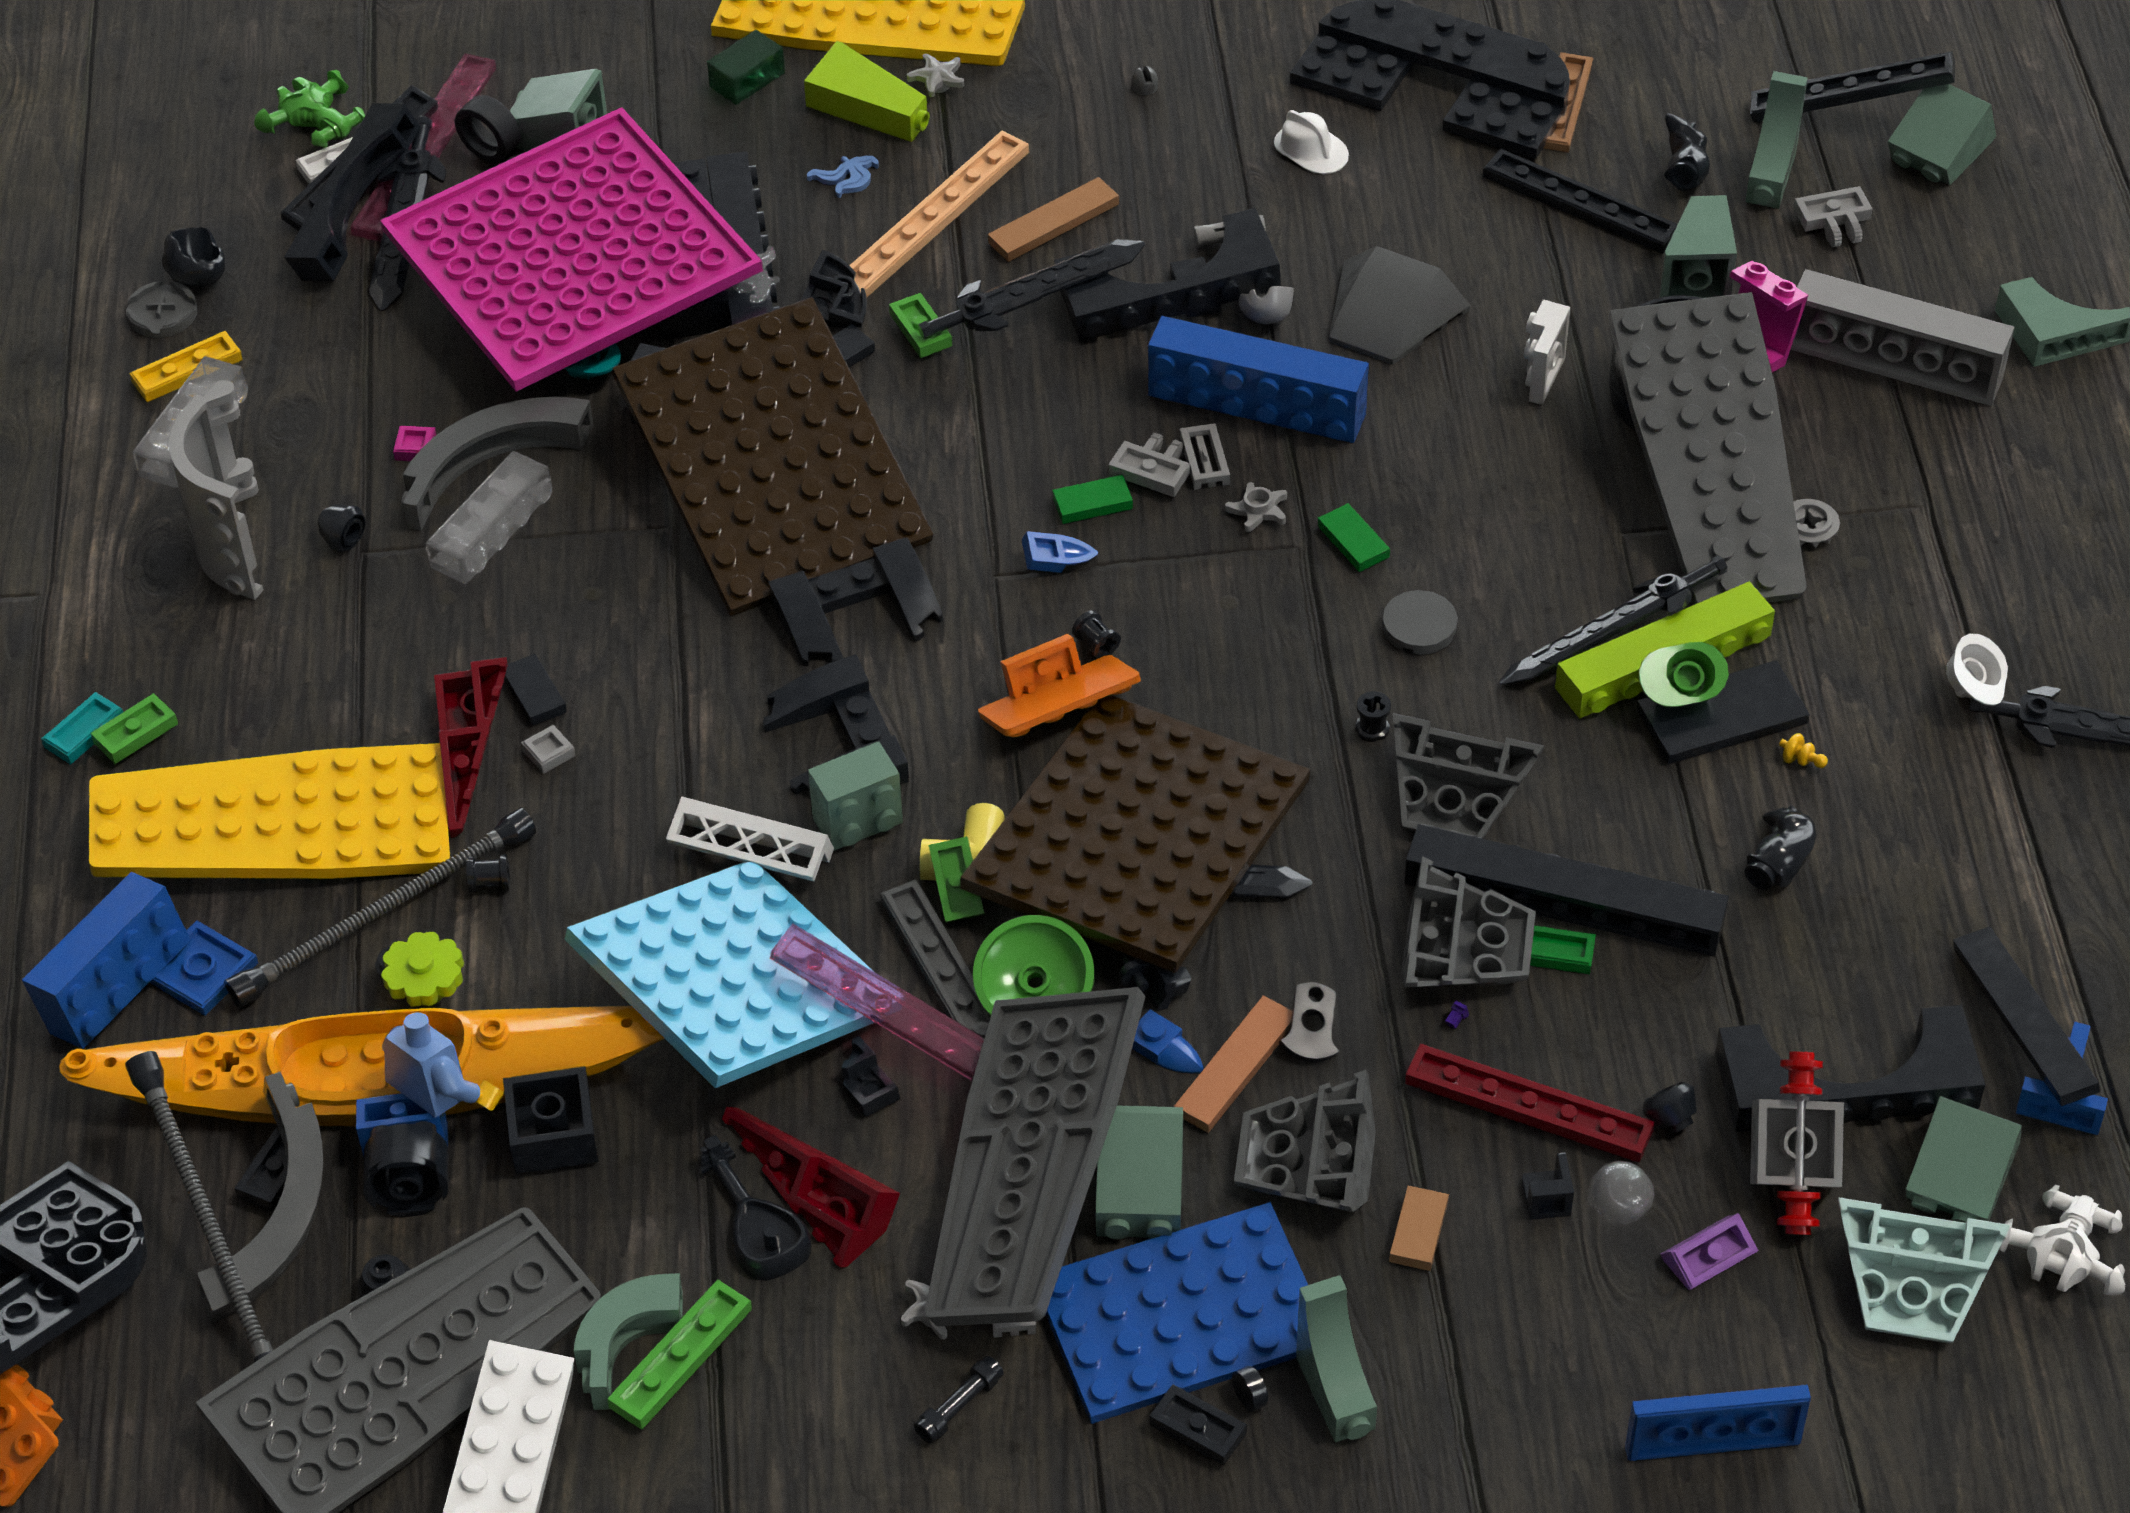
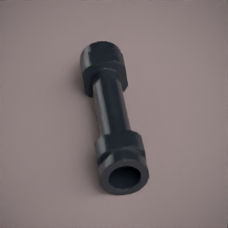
[914,1356,1004,1443]

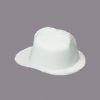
[1274,110,1349,174]
[1946,634,2008,706]

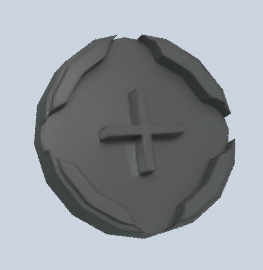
[126,281,197,338]
[1382,590,1458,655]

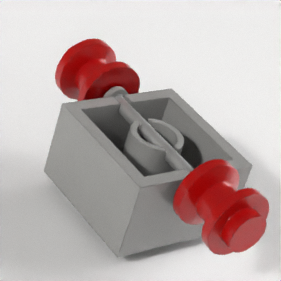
[1750,1051,1844,1235]

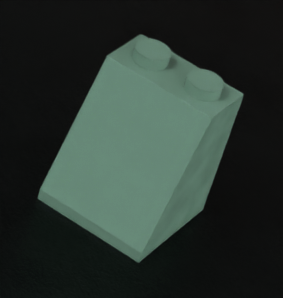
[510,69,607,151]
[1888,84,1996,185]
[1659,195,1737,298]
[1906,1096,2022,1223]
[1096,1106,1183,1239]

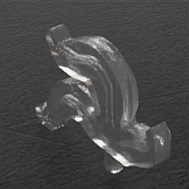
[731,246,780,303]

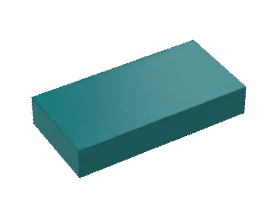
[41,692,123,764]

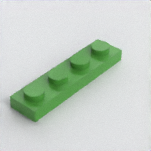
[607,1279,752,1430]

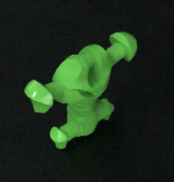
[254,70,365,148]

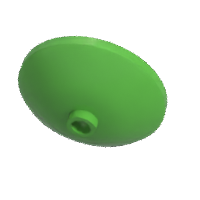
[973,915,1094,1016]

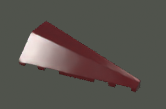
[434,657,508,838]
[722,1107,900,1267]

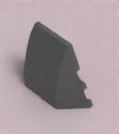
[1329,246,1471,365]
[1393,713,1544,839]
[1401,856,1536,988]
[1234,1070,1376,1212]

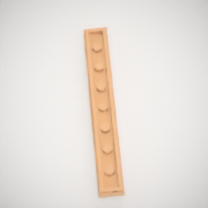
[849,131,1029,298]

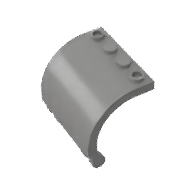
[169,380,263,600]

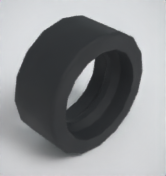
[454,95,521,162]

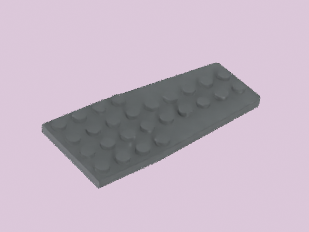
[1608,292,1807,605]
[925,987,1145,1326]
[195,1207,601,1513]

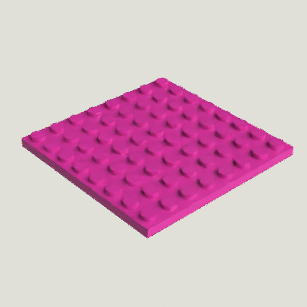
[380,107,763,392]

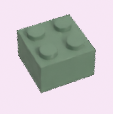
[808,741,903,851]

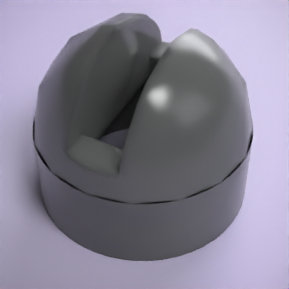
[1131,66,1158,95]

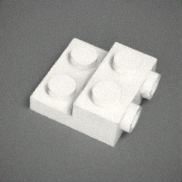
[1523,300,1571,405]

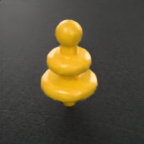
[1779,733,1828,768]

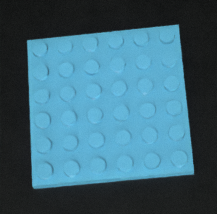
[564,862,904,1088]

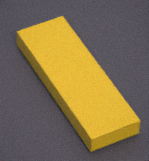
[129,331,243,402]

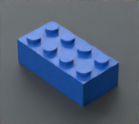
[22,872,191,1049]

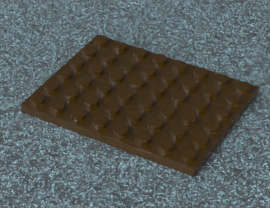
[612,297,934,616]
[960,695,1311,973]

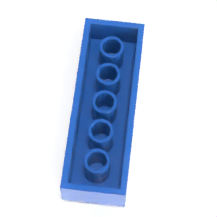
[1148,316,1369,443]

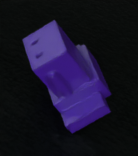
[1445,1000,1469,1029]

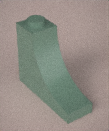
[1745,71,1808,209]
[1995,277,2130,367]
[1296,1275,1377,1442]

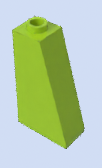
[804,41,930,142]

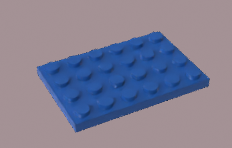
[1045,1202,1308,1424]

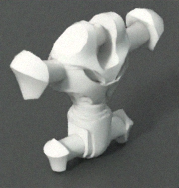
[1999,1185,2125,1296]

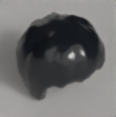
[162,227,225,288]

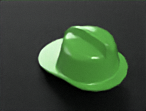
[1639,642,1729,707]

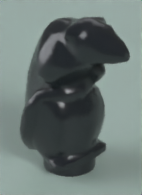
[1664,113,1710,191]
[1744,805,1816,890]

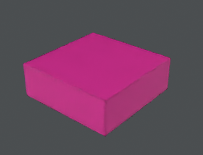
[393,426,436,461]

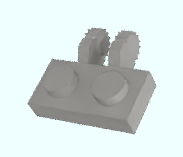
[1793,186,1872,247]
[1108,433,1190,497]

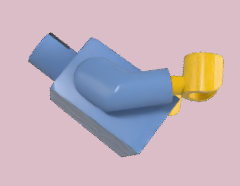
[382,1012,504,1118]

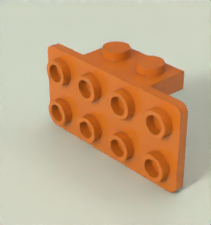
[978,634,1141,737]
[0,1364,63,1507]

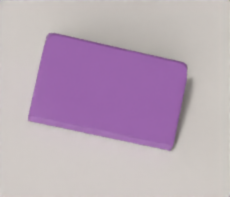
[1660,1213,1759,1290]

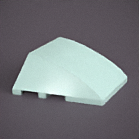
[1838,1197,2011,1344]

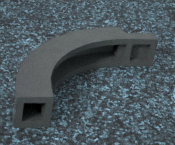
[401,397,594,531]
[196,1071,323,1324]

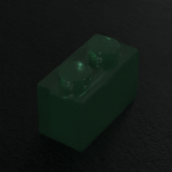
[707,30,785,105]

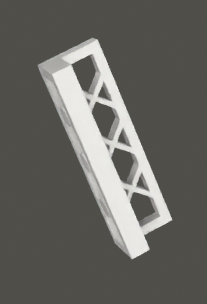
[666,796,834,881]

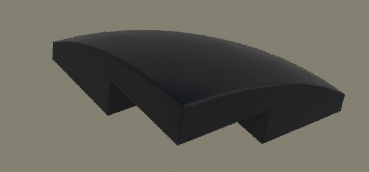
[800,249,867,328]

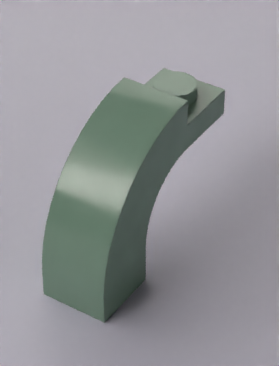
[574,1273,683,1410]

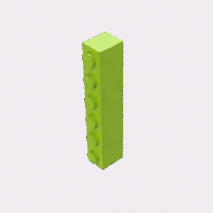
[1555,581,1775,719]

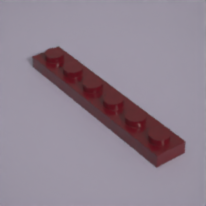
[1405,1043,1654,1163]

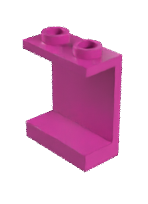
[1729,260,1808,372]

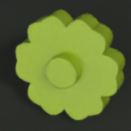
[381,932,464,1007]

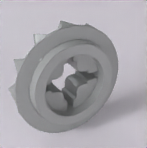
[1793,499,1840,548]

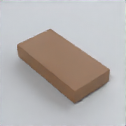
[1389,1186,1449,1271]

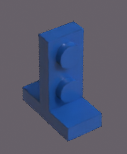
[2016,1022,2108,1135]

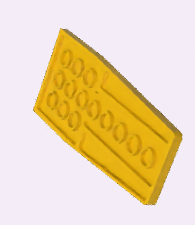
[711,0,1025,66]
[89,743,450,879]

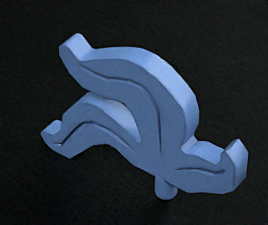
[807,156,879,198]

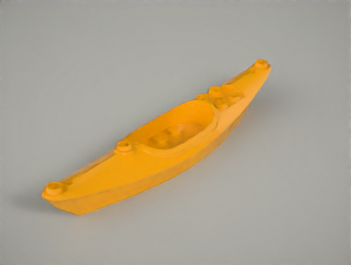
[59,1006,665,1126]

